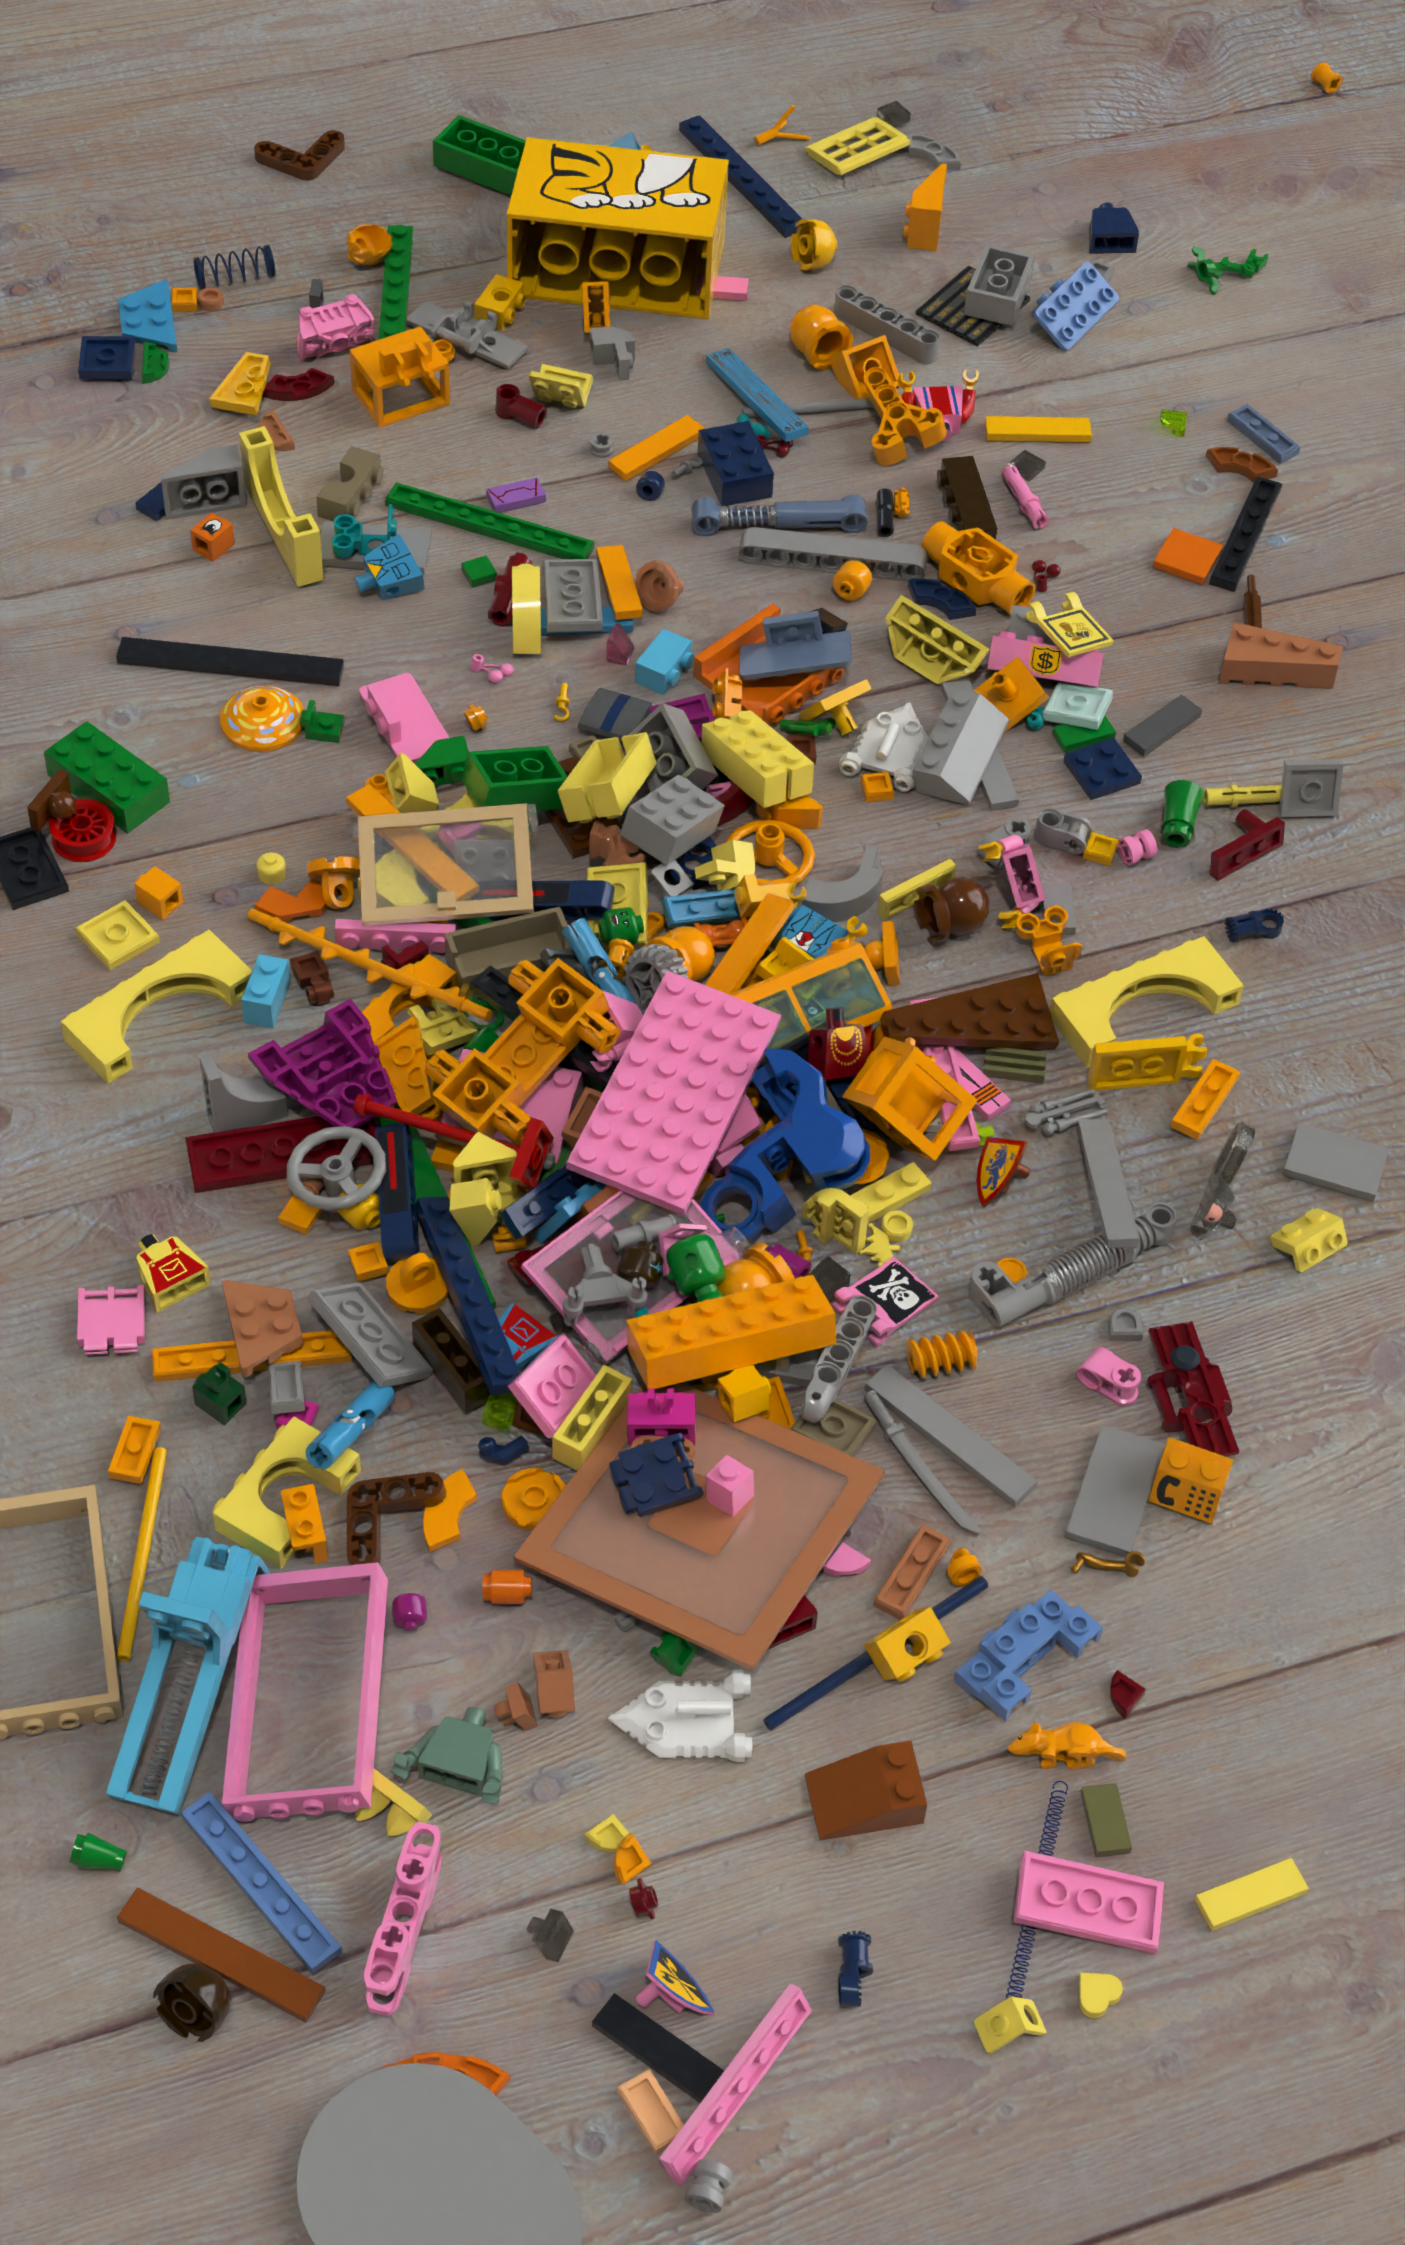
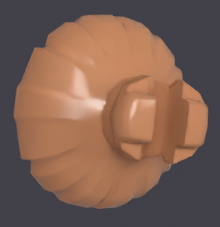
[635,560,684,613]

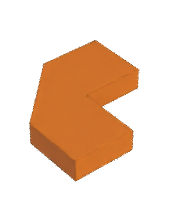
[255,878,338,922]

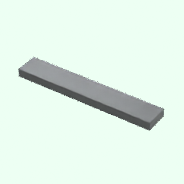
[941,678,1019,811]
[1077,1119,1140,1248]
[865,1364,1038,1508]

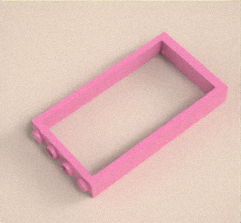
[222,1562,388,1822]

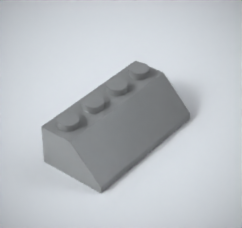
[913,688,1009,805]

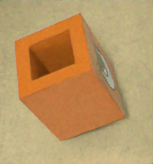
[190,513,235,562]

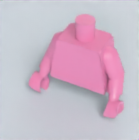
[590,990,643,1072]

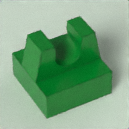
[650,1631,699,1676]

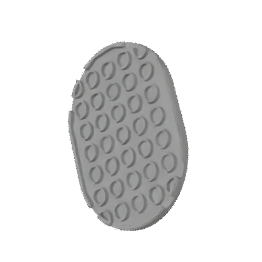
[296,2063,582,2245]

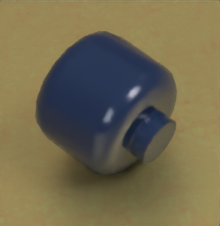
[636,471,665,501]

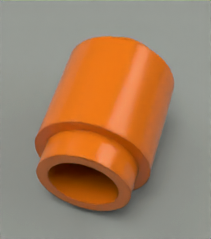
[482,1570,532,1604]

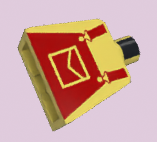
[136,1234,211,1313]

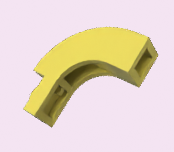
[512,564,541,654]

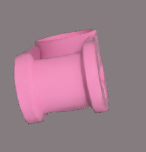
[1076,1347,1141,1406]

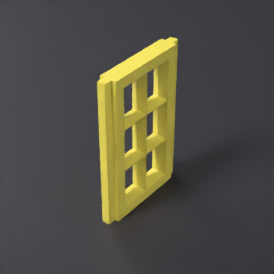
[805,117,910,175]

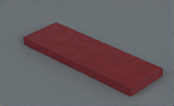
[185,1116,376,1193]

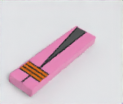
[915,1044,1011,1121]

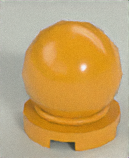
[789,304,853,370]
[642,926,716,982]
[717,1242,795,1296]

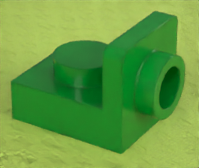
[300,700,345,743]

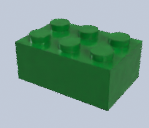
[462,746,567,812]

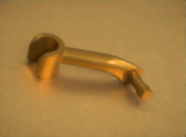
[1071,1551,1145,1577]

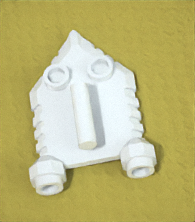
[839,702,928,792]
[608,1670,752,1762]

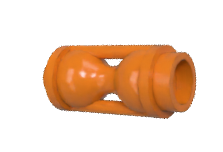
[693,917,749,948]

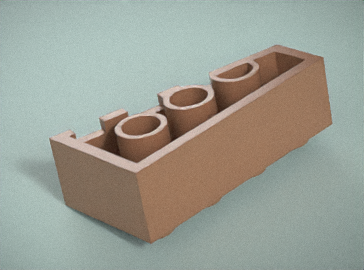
[1219,622,1343,689]

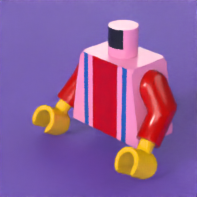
[897,369,979,441]

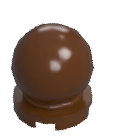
[914,877,989,945]

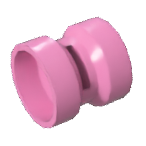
[1117,829,1158,866]

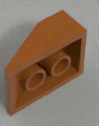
[805,1740,927,1841]

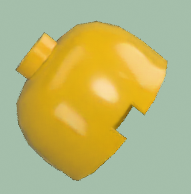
[791,219,837,270]

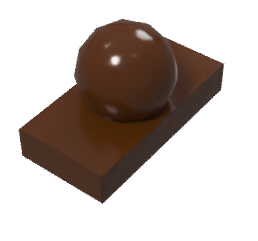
[27,769,76,831]

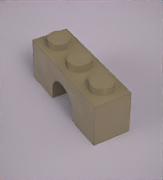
[316,446,384,521]

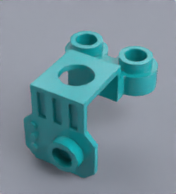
[332,504,397,559]

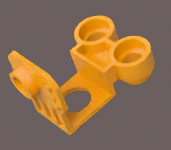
[1015,905,1082,976]

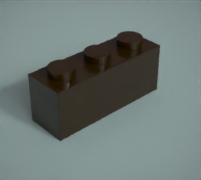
[412,1308,493,1414]

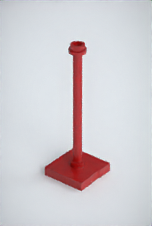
[353,1094,554,1193]

